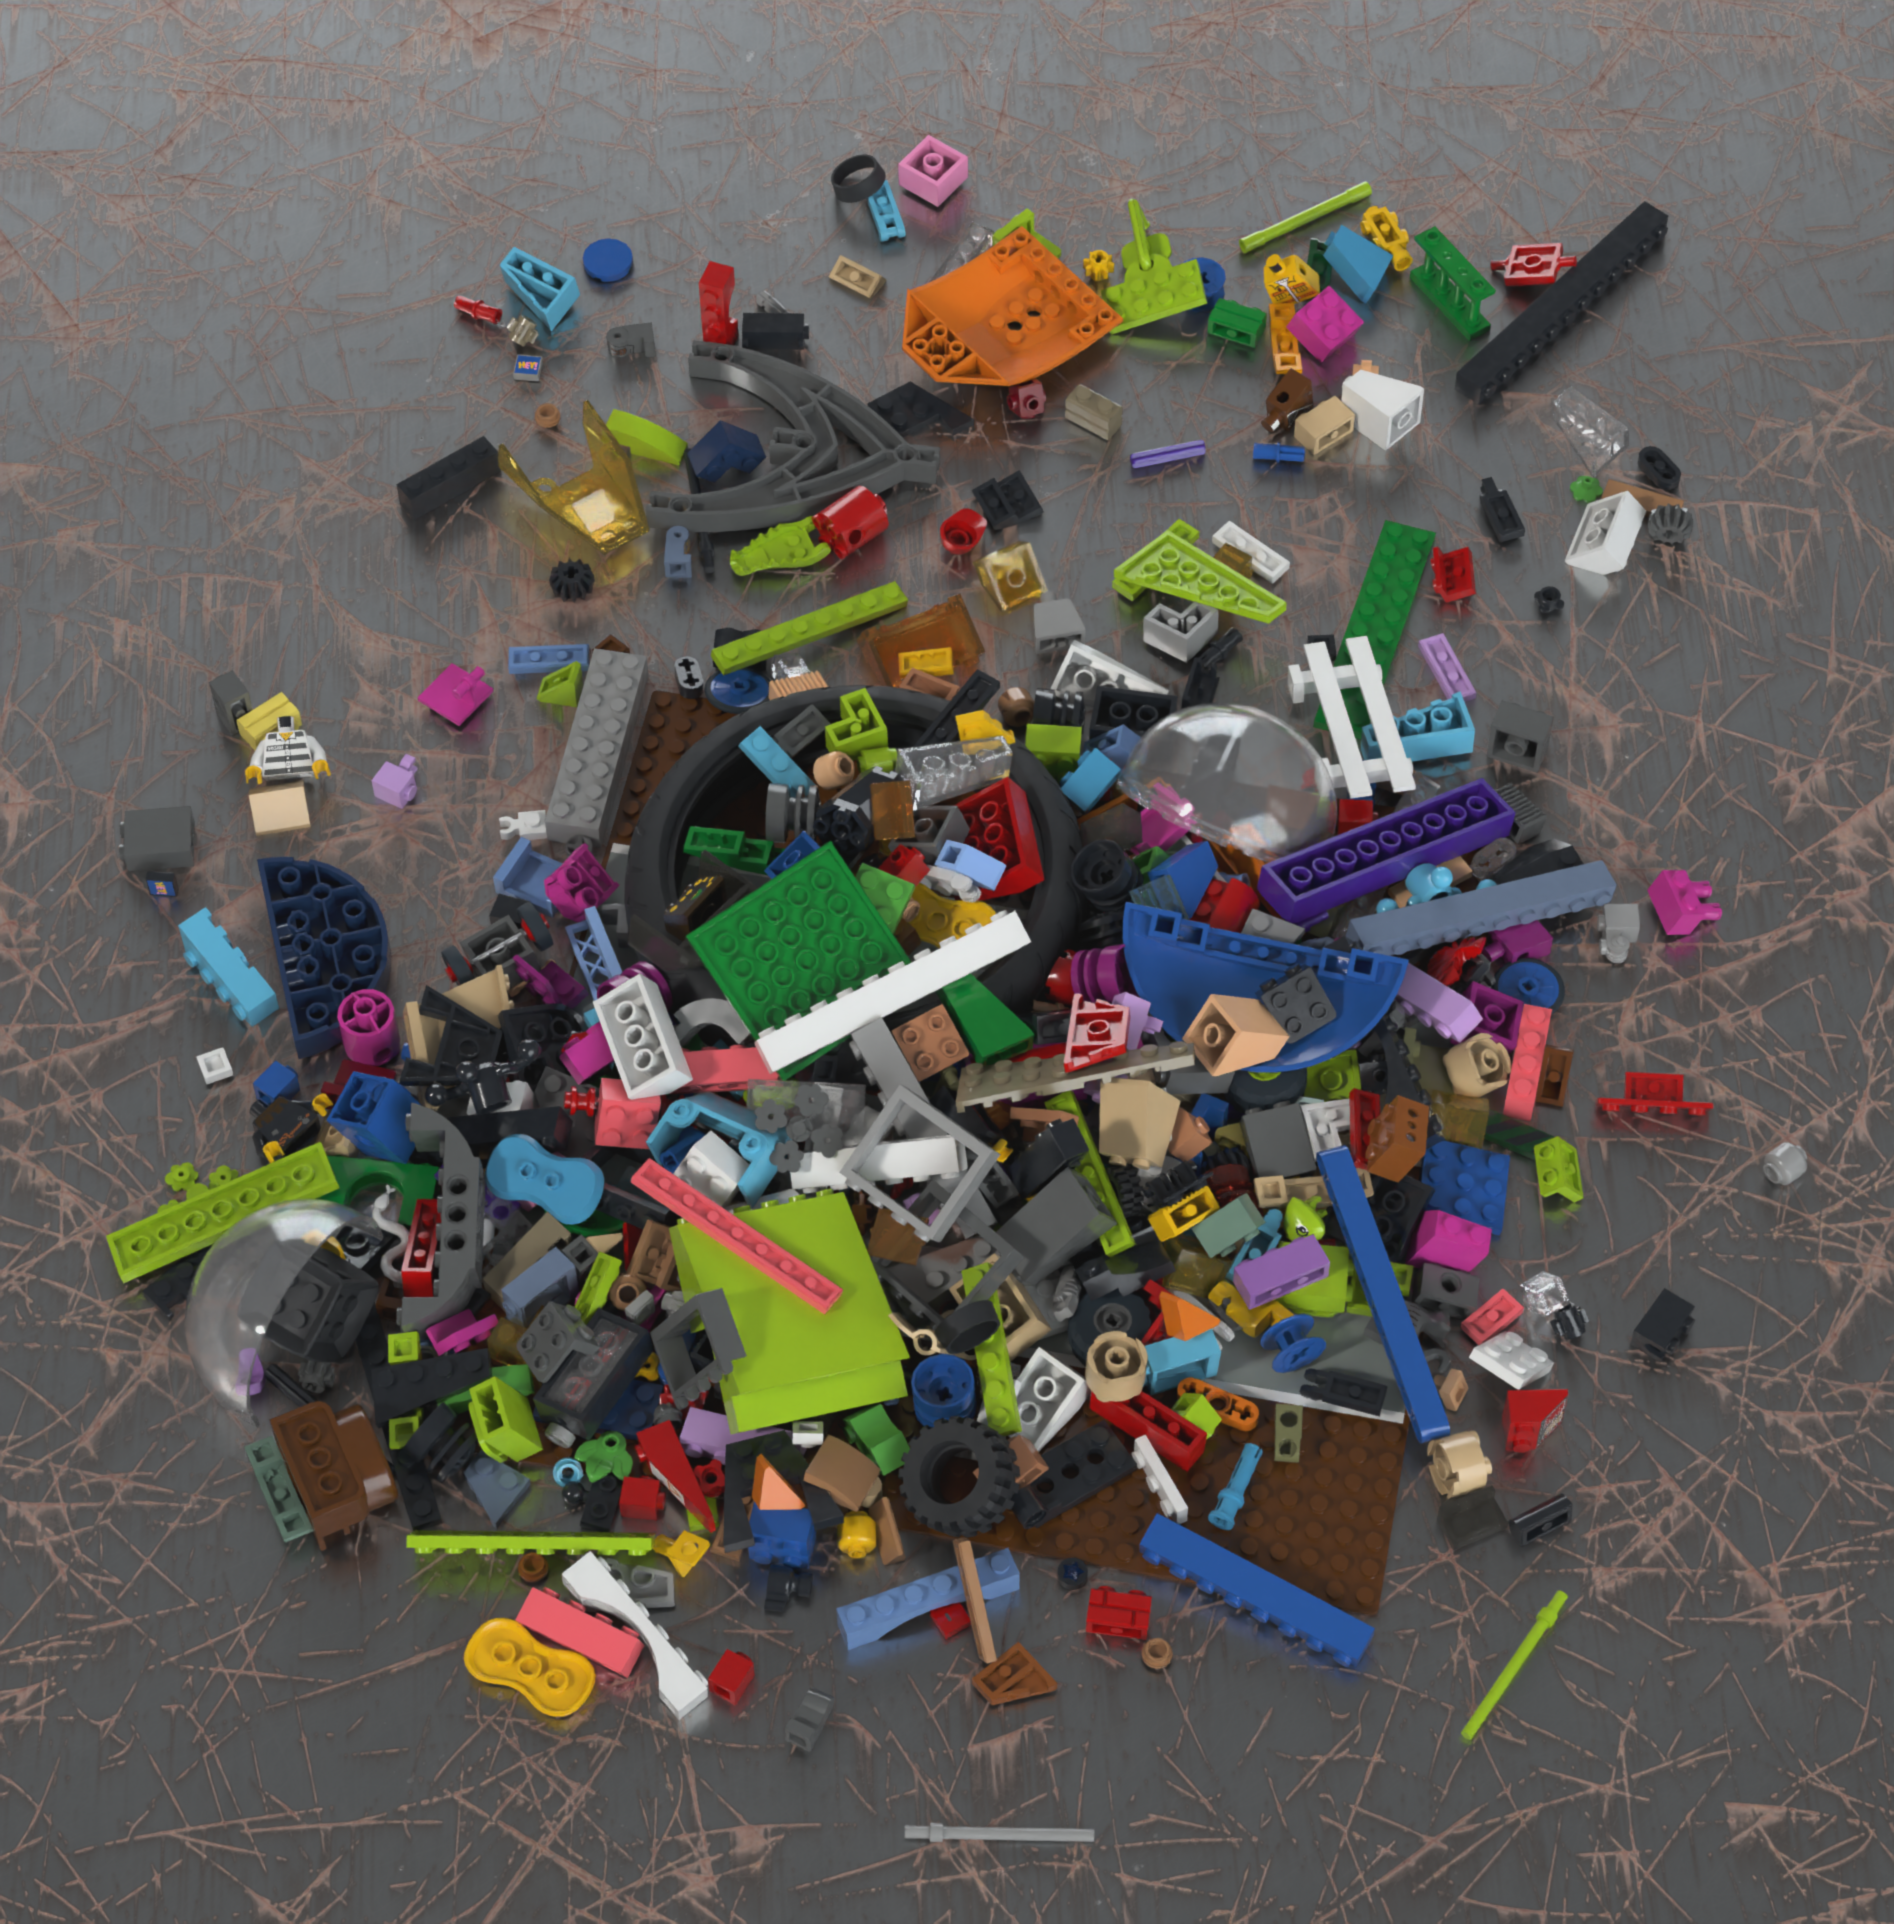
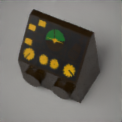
[663,875,728,947]

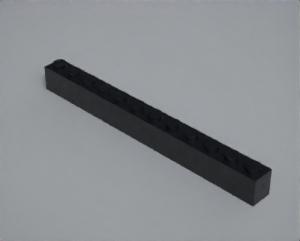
[1455,201,1668,405]

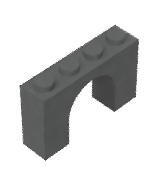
[1139,997,1235,1094]

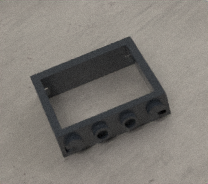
[581,1145,682,1229]

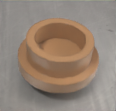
[535,403,561,428]
[1142,1638,1173,1669]

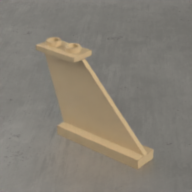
[403,965,515,1112]

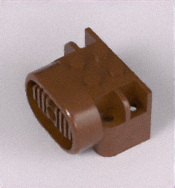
[269,1401,398,1551]

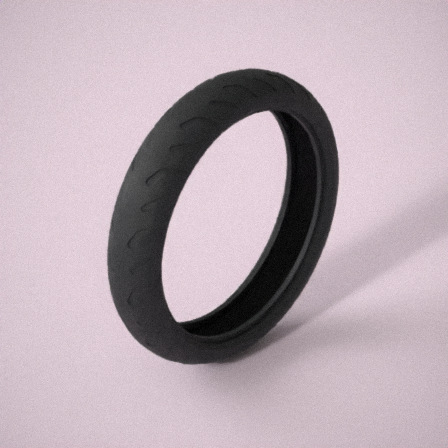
[624,685,1089,1091]

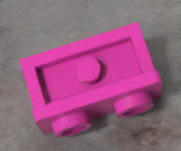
[426,1309,500,1356]

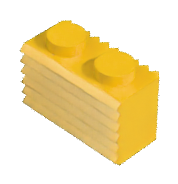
[1148,1186,1220,1242]

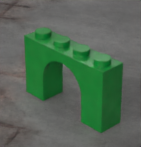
[312,1155,441,1232]

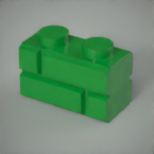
[1207,298,1267,348]

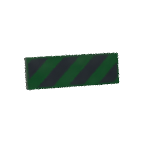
[1468,1105,1554,1161]

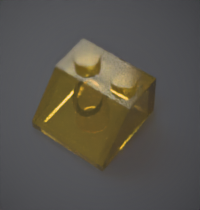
[973,541,1048,612]

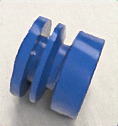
[911,1354,977,1427]

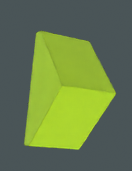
[536,661,583,708]

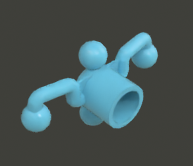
[1376,863,1497,913]

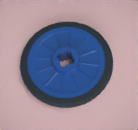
[704,668,771,714]
[1491,958,1565,1017]

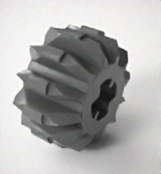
[1648,503,1693,545]

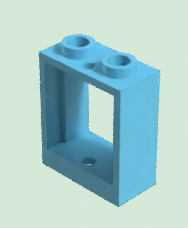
[1143,1328,1221,1396]

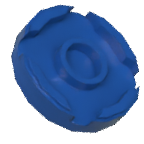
[583,238,633,282]

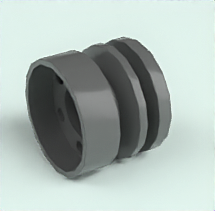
[766,783,822,843]

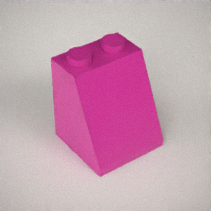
[1405,1210,1492,1273]

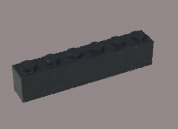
[409,1106,573,1165]

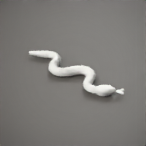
[372,1185,410,1284]

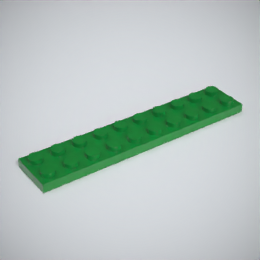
[1313,520,1436,740]

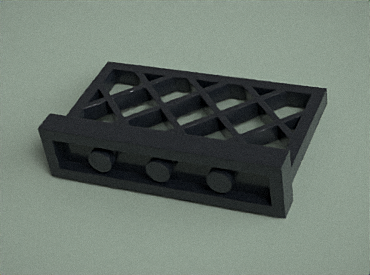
[1015,1008,1143,1045]

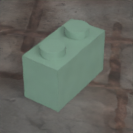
[1191,1193,1266,1258]

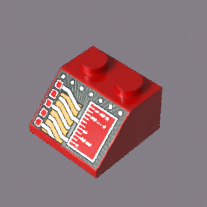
[1502,1389,1568,1453]

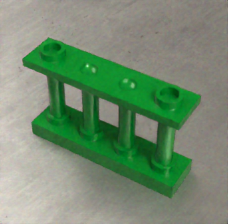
[1410,226,1496,342]

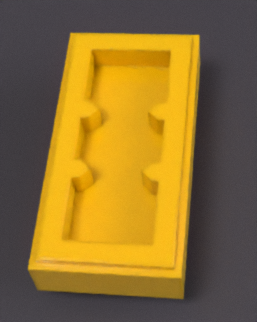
[898,647,954,680]

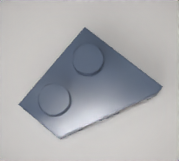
[463,1450,531,1528]

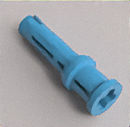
[1208,1443,1263,1530]

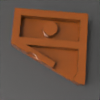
[972,1641,1058,1705]

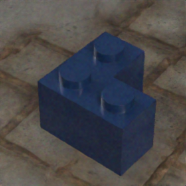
[687,420,766,483]

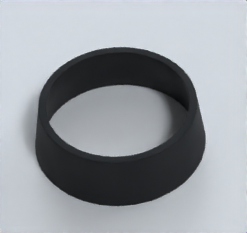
[831,154,886,203]
[934,1300,1000,1354]

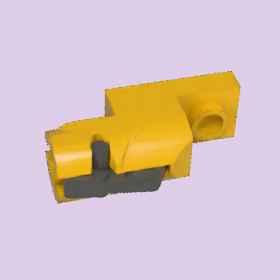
[1207,1279,1294,1338]

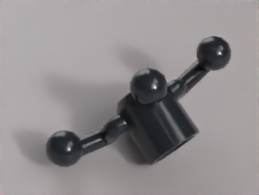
[425,1039,542,1115]

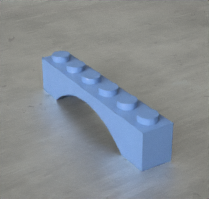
[836,1548,1020,1650]

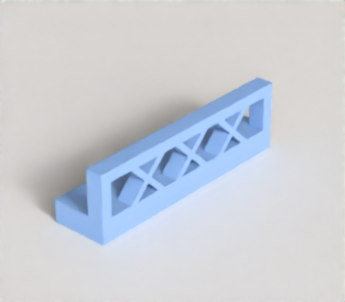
[565,906,622,1001]

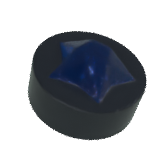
[1057,1558,1088,1590]

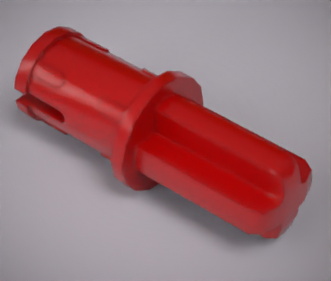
[454,295,502,325]

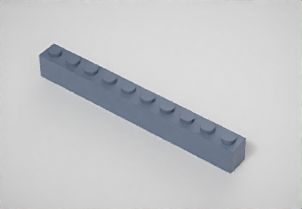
[1346,860,1617,956]

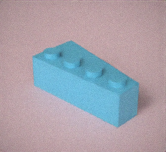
[1361,691,1475,762]
[178,907,279,1027]

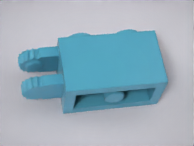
[1224,1208,1283,1282]

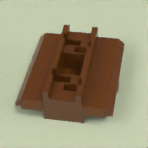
[852,1189,878,1236]

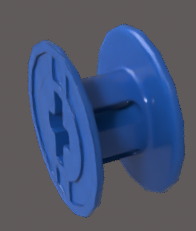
[1183,257,1226,312]
[1260,1314,1326,1373]

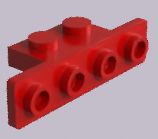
[1595,1072,1713,1116]

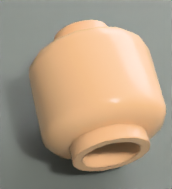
[813,751,854,791]

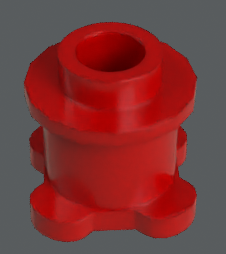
[693,1459,725,1498]

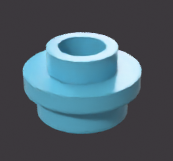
[553,1457,583,1487]

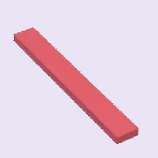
[631,1158,843,1314]

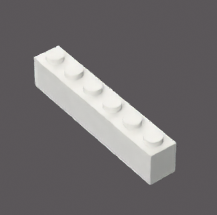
[788,1135,968,1193]

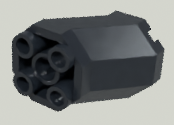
[813,766,911,857]

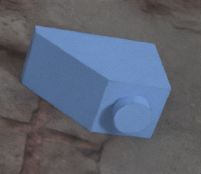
[1082,724,1146,772]

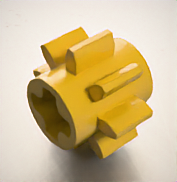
[1083,250,1114,281]

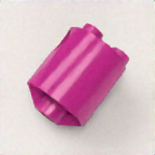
[337,989,400,1066]

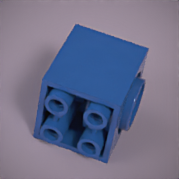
[326,1071,422,1164]

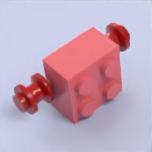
[564,1078,685,1149]

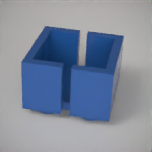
[748,1502,816,1570]

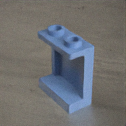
[493,837,563,918]

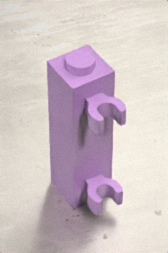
[1084,992,1163,1103]

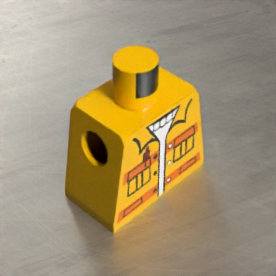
[1264,254,1320,304]

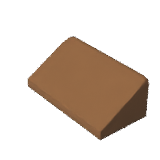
[868,1497,906,1566]

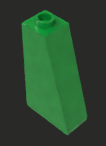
[935,973,1034,1065]

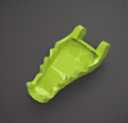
[730,516,831,576]

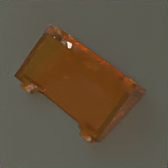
[857,593,985,688]

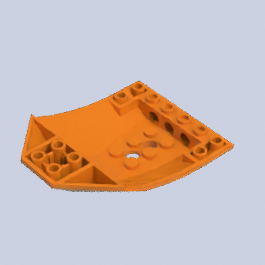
[902,226,1123,386]

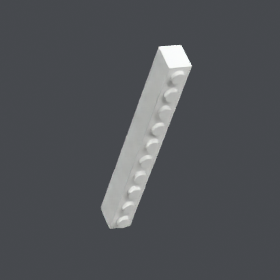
[754,910,1031,1074]

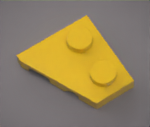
[955,710,1016,754]

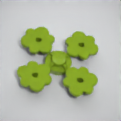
[157,1162,239,1213]

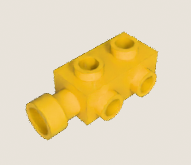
[1360,206,1413,271]

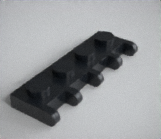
[142,1230,259,1320]

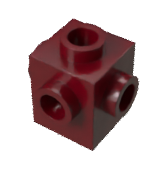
[1007,378,1046,419]

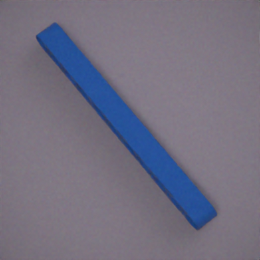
[1316,1145,1450,1444]

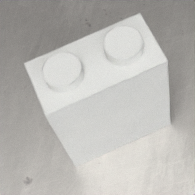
[1341,370,1424,451]

